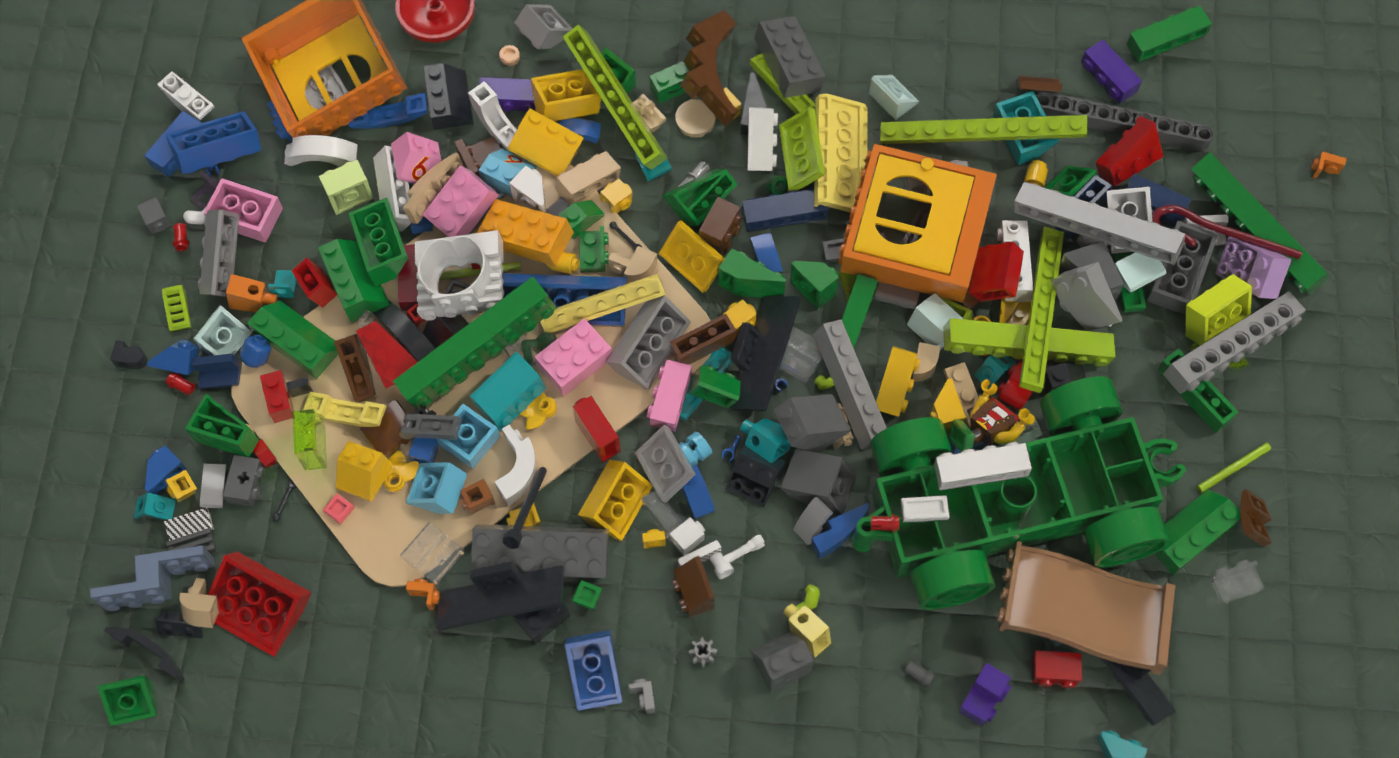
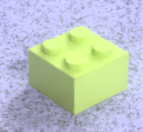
[319,160,374,215]

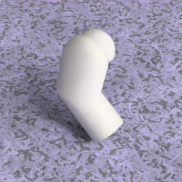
[183,206,207,225]

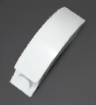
[468,81,517,153]
[284,135,357,167]
[495,425,537,506]

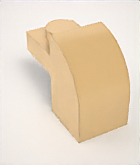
[608,246,657,284]
[912,342,941,382]
[180,578,219,628]

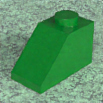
[558,200,605,240]

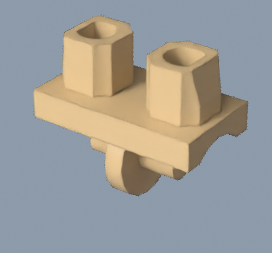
[632,94,666,133]

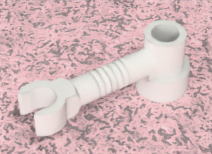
[710,534,765,579]

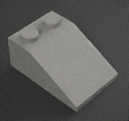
[1051,262,1123,331]

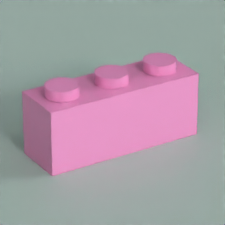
[647,360,692,432]

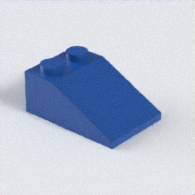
[565,630,623,711]

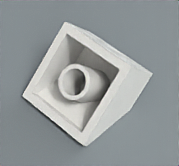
[510,166,547,213]

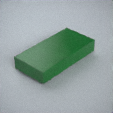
[950,419,975,452]

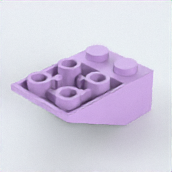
[1216,237,1292,299]

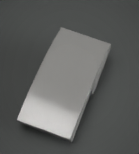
[200,464,227,508]
[793,497,833,545]

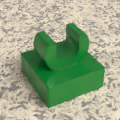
[572,580,602,611]

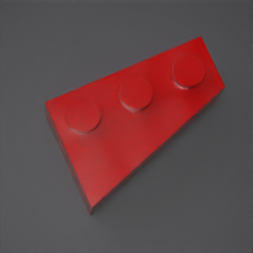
[1096,116,1163,186]
[356,321,418,389]

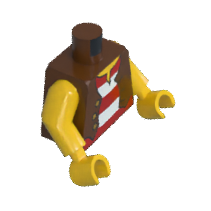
[970,379,1035,446]

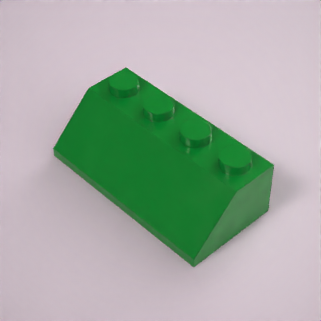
[348,197,408,287]
[318,239,390,322]
[247,301,338,380]
[1154,489,1241,576]

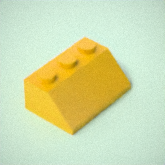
[531,69,601,121]
[507,108,584,177]
[578,460,653,541]

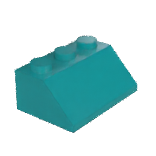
[993,91,1059,165]
[470,352,546,432]

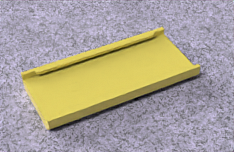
[814,93,867,218]

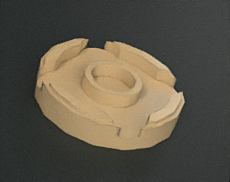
[676,100,715,138]

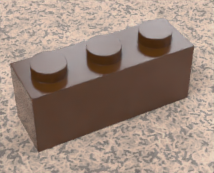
[670,314,737,365]

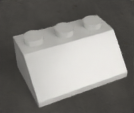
[748,108,778,171]
[1106,187,1152,254]

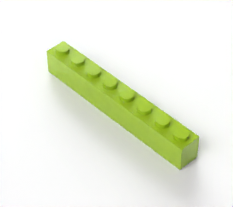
[562,24,668,170]
[943,318,1115,367]

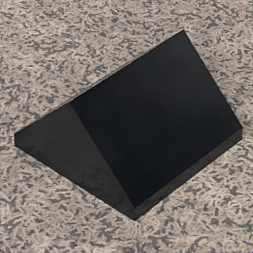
[422,314,469,349]

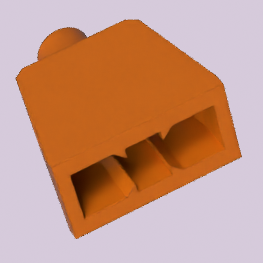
[226,274,278,312]

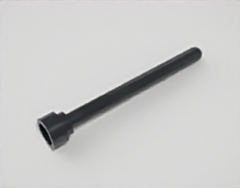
[502,467,547,549]

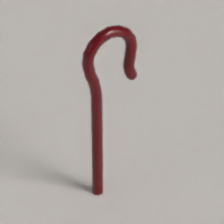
[1152,205,1303,260]

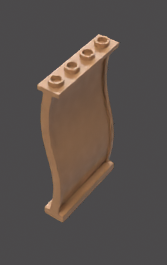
[997,541,1175,675]

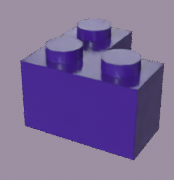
[959,663,1011,726]

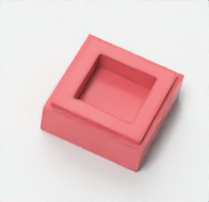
[323,493,355,525]

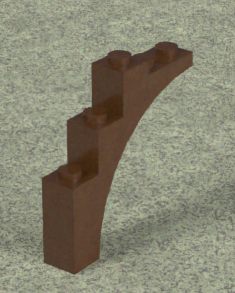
[680,10,738,126]

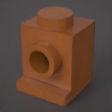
[459,479,496,514]

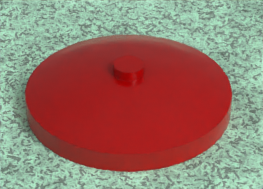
[396,0,475,43]

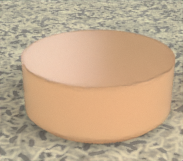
[499,45,520,66]

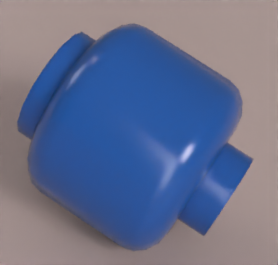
[240,335,271,368]

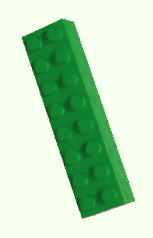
[1191,152,1329,295]
[393,276,557,409]

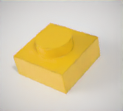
[642,529,666,548]

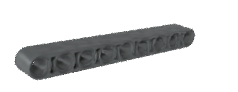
[1036,92,1214,151]

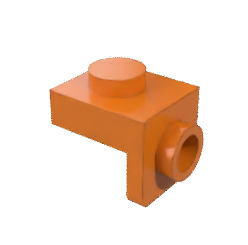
[406,579,440,610]

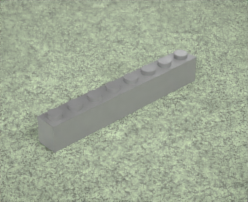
[1014,182,1185,265]

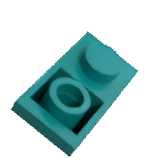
[1097,730,1147,758]

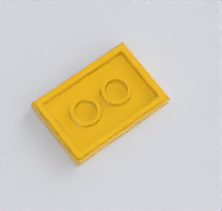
[658,221,725,293]

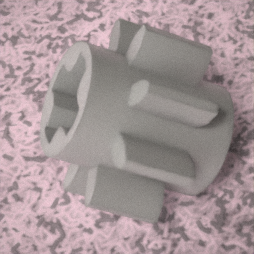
[689,637,717,667]

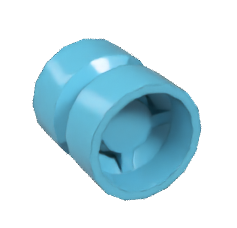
[679,431,712,467]

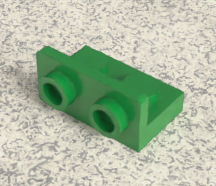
[579,226,609,272]

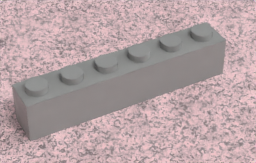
[813,320,887,450]

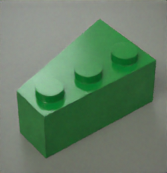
[662,169,738,226]
[185,393,259,457]

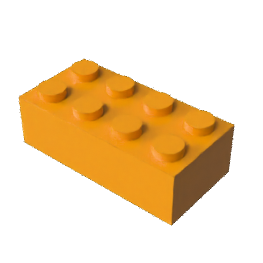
[477,199,574,267]

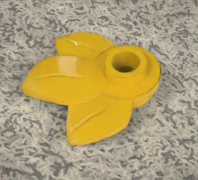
[519,392,557,430]
[383,450,419,492]

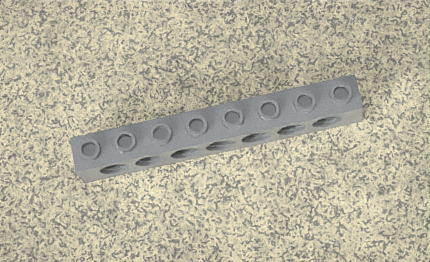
[1163,292,1306,394]

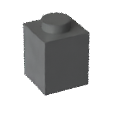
[137,197,171,234]

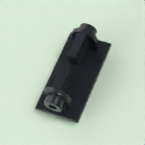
[155,612,203,639]

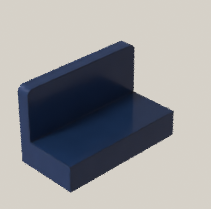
[192,353,242,390]

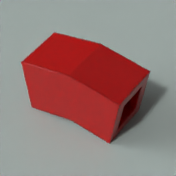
[406,303,426,327]
[253,439,277,468]

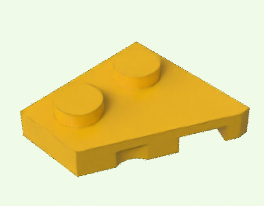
[999,299,1032,325]

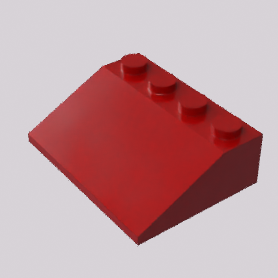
[208,552,312,656]

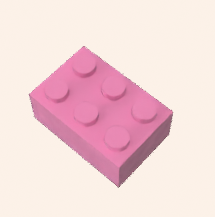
[423,165,499,237]
[204,178,283,243]
[534,318,612,397]

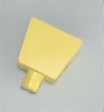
[783,604,831,658]

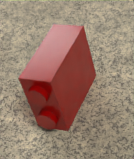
[969,241,1024,302]
[572,396,621,463]

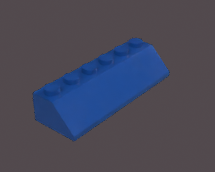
[502,273,627,326]

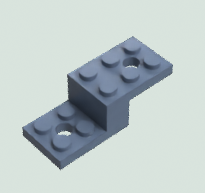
[90,546,215,611]

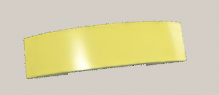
[303,392,387,427]

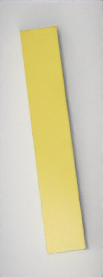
[540,274,665,335]

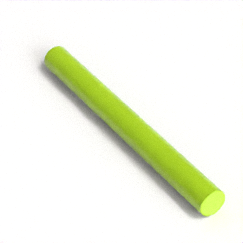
[439,261,521,280]
[1196,442,1271,493]

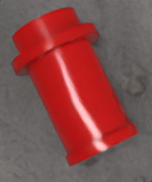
[172,223,190,251]
[166,373,196,396]
[871,514,899,532]

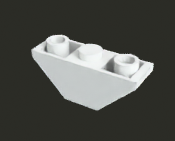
[157,72,214,120]

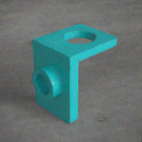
[635,154,672,181]
[268,270,297,298]
[974,355,1017,389]
[133,492,176,521]

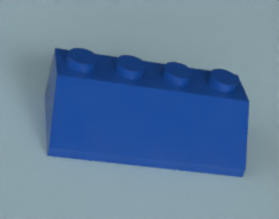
[165,111,261,174]

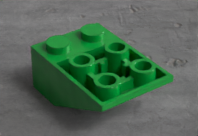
[718,249,786,298]

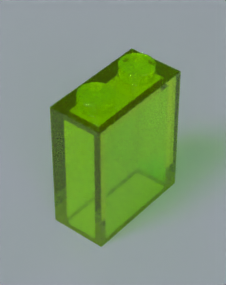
[292,409,327,470]

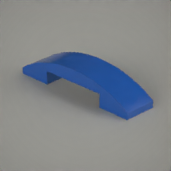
[349,93,428,129]

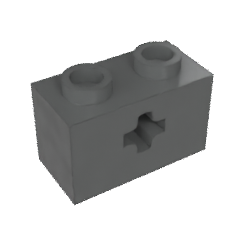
[223,455,266,507]

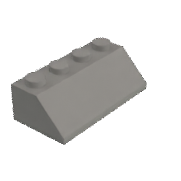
[198,210,239,297]
[606,295,691,389]

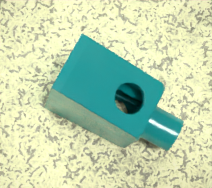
[740,418,791,463]

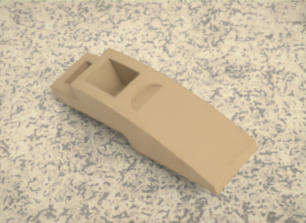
[403,153,465,224]
[943,362,978,430]

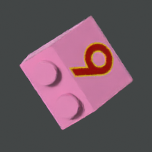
[391,132,441,184]

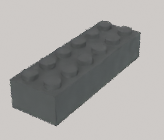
[471,524,609,578]

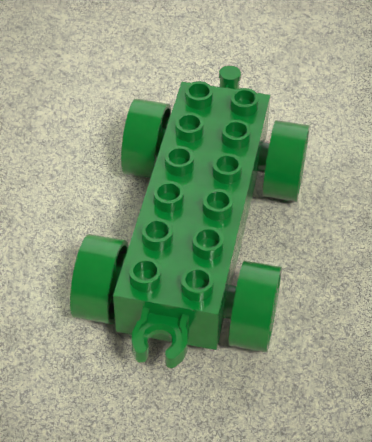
[852,376,1186,610]

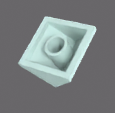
[869,75,919,120]
[1114,253,1167,292]
[907,293,963,350]
[193,305,252,356]

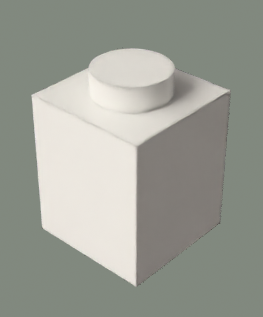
[670,518,705,556]

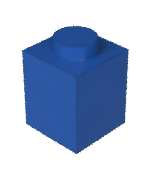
[408,438,440,464]

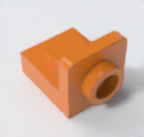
[1311,152,1347,179]

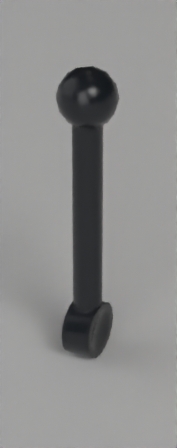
[609,221,642,251]
[272,480,297,521]

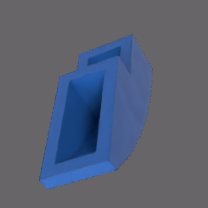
[811,503,870,559]

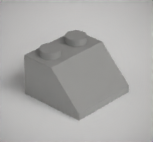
[514,4,572,49]

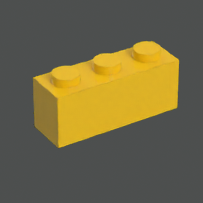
[876,346,921,417]

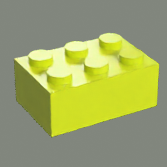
[1186,274,1252,346]

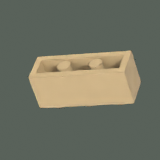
[555,151,621,205]

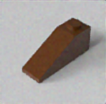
[334,334,376,402]

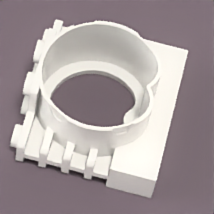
[415,230,504,320]

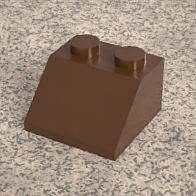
[671,556,714,617]

